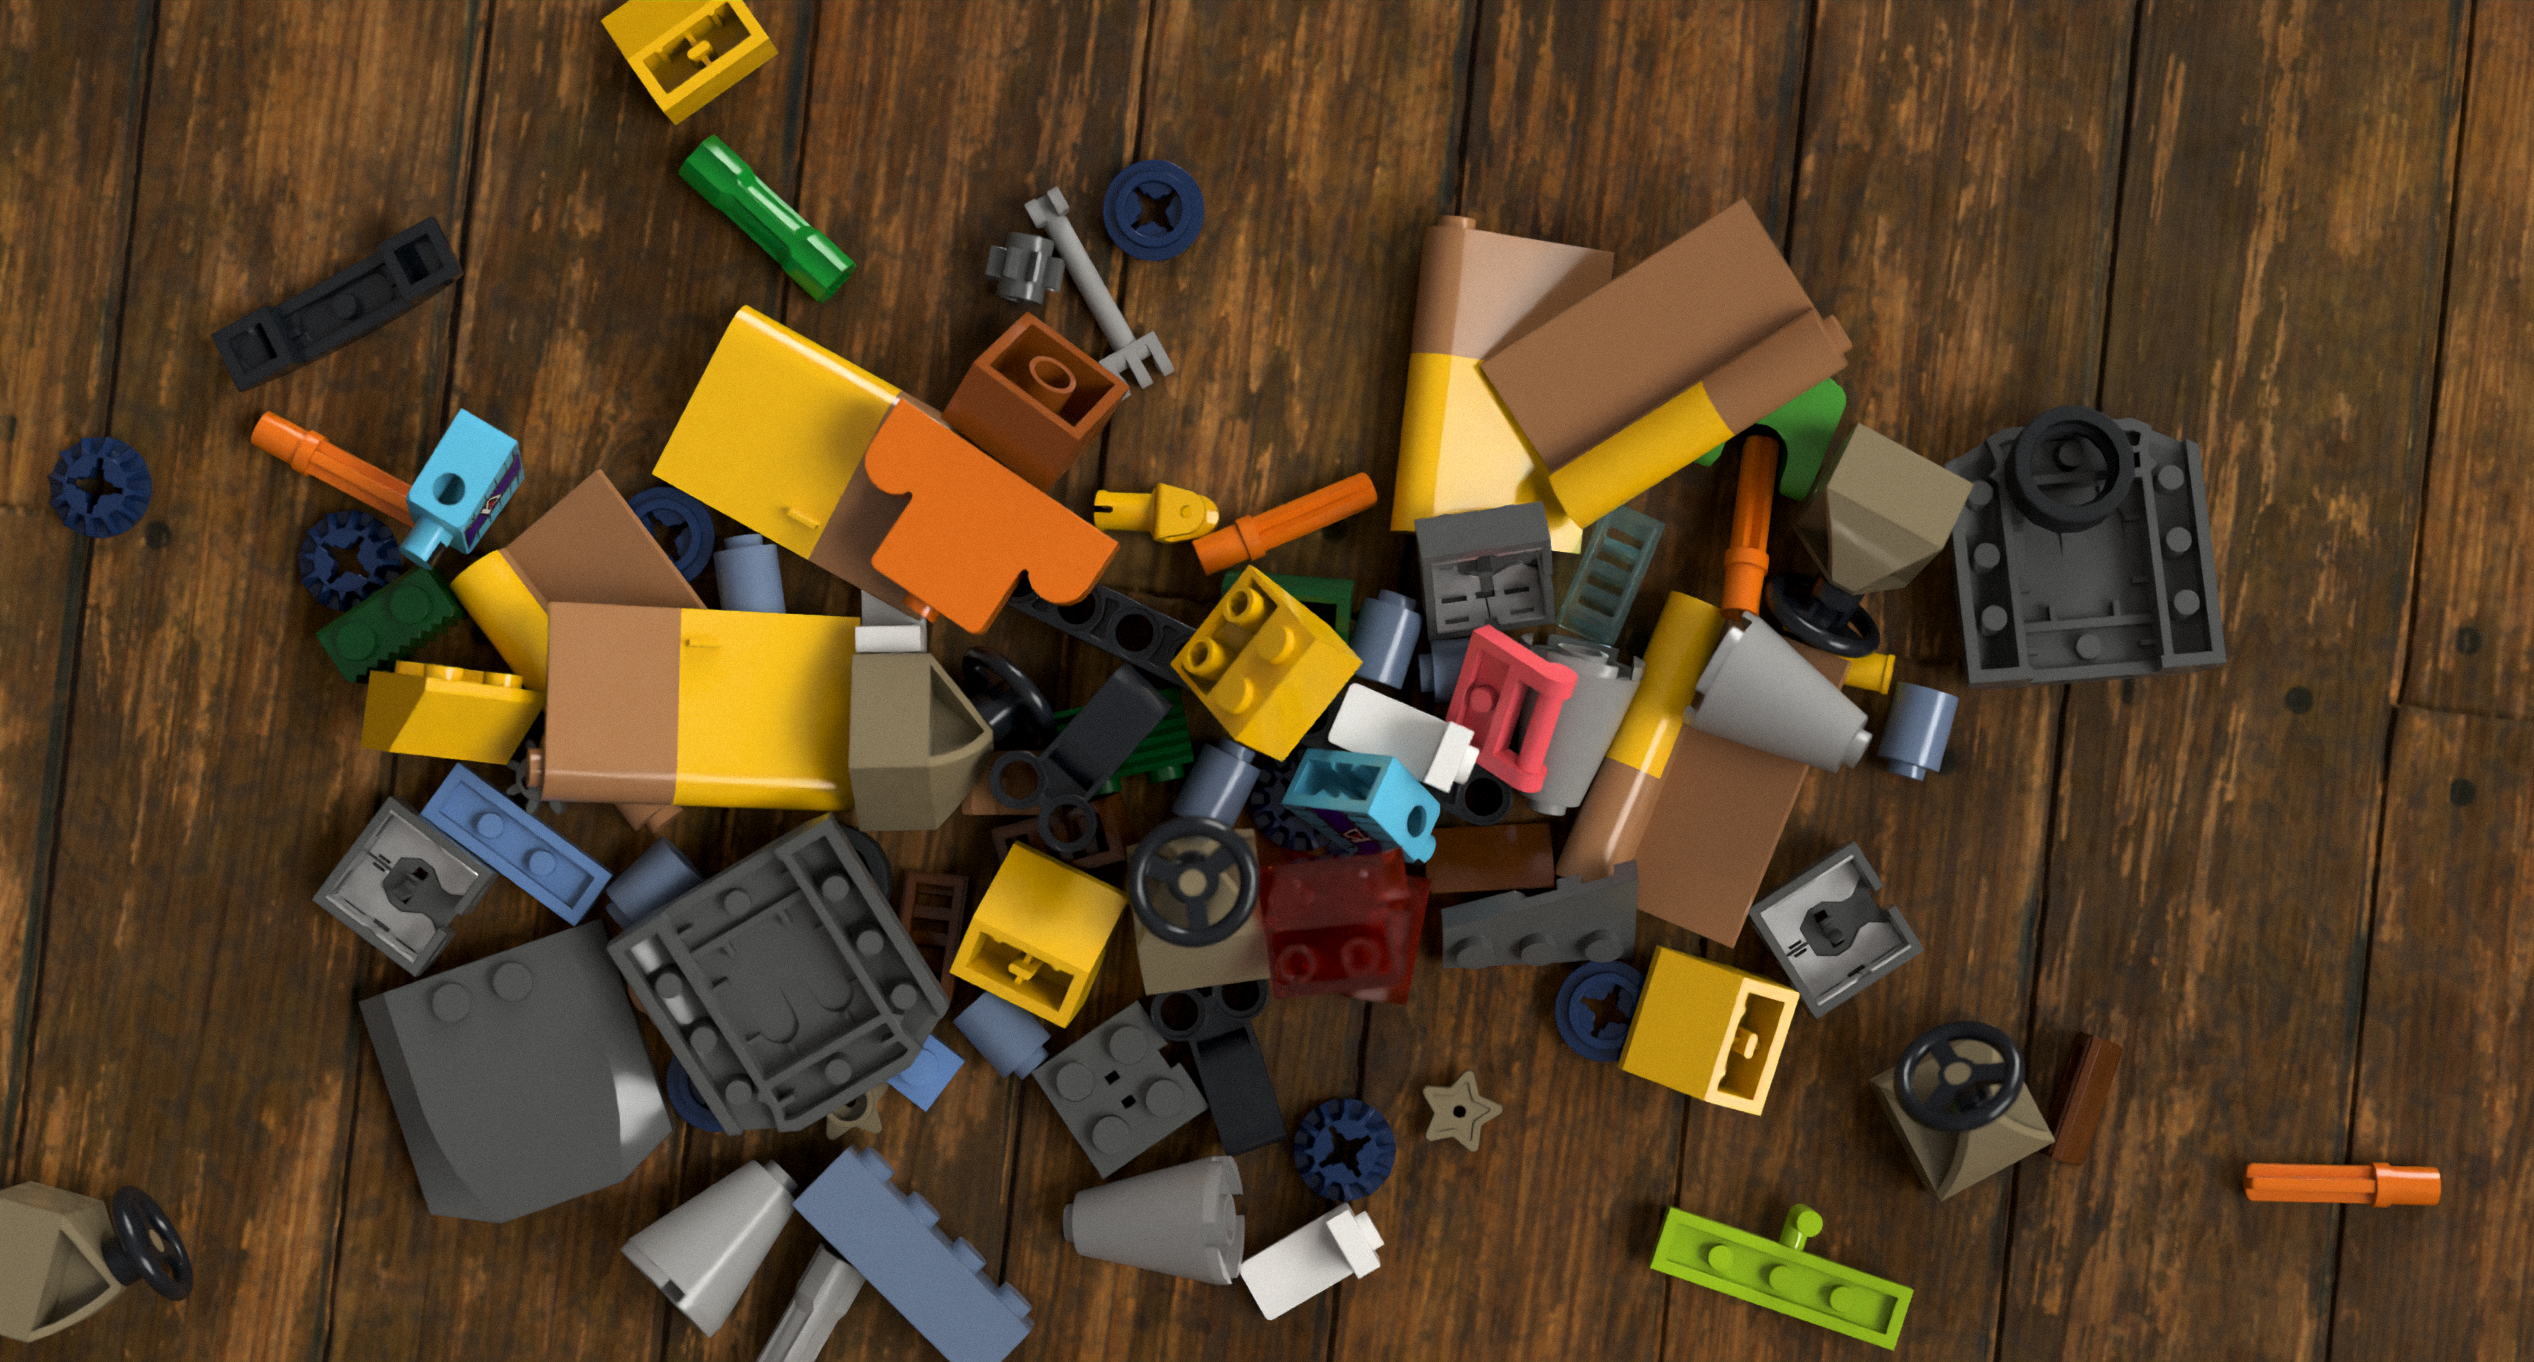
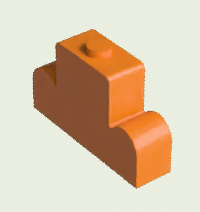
[865,398,1121,636]

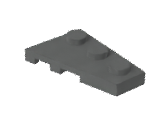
[1441,859,1639,969]

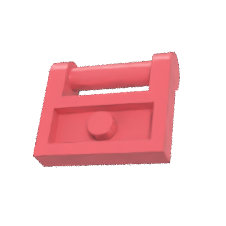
[1445,624,1578,793]

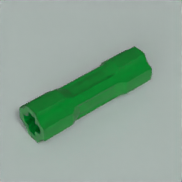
[678,134,857,305]

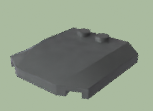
[1943,418,2227,690]
[606,812,950,1136]
[359,918,676,1224]

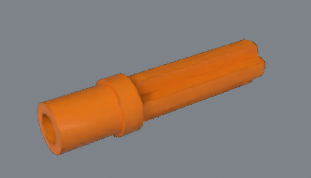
[251,411,415,529]
[1720,434,1780,622]
[1192,472,1378,577]
[2242,1162,2441,1208]

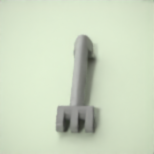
[1024,186,1175,401]

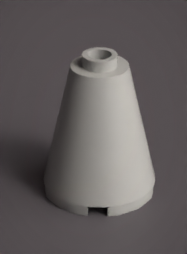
[1682,611,1873,773]
[1518,633,1646,816]
[1063,1155,1245,1285]
[620,1159,798,1338]

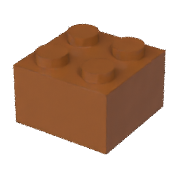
[940,311,1130,494]

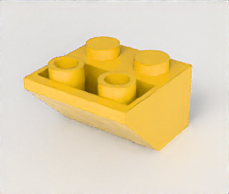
[601,0,779,126]
[1170,565,1363,762]
[360,660,546,765]
[949,840,1129,1028]
[1617,945,1800,1116]

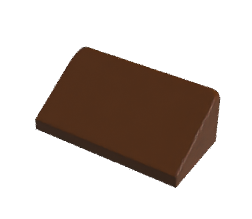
[1424,823,1555,894]
[2038,1032,2123,1166]

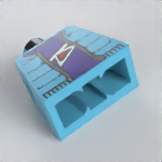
[399,408,524,570]
[1281,748,1440,867]

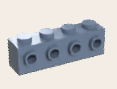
[791,1143,1034,1362]

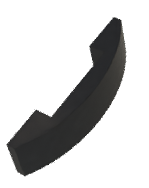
[211,216,465,392]

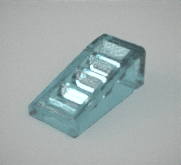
[1555,505,1666,647]

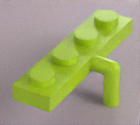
[1648,1204,1914,1351]

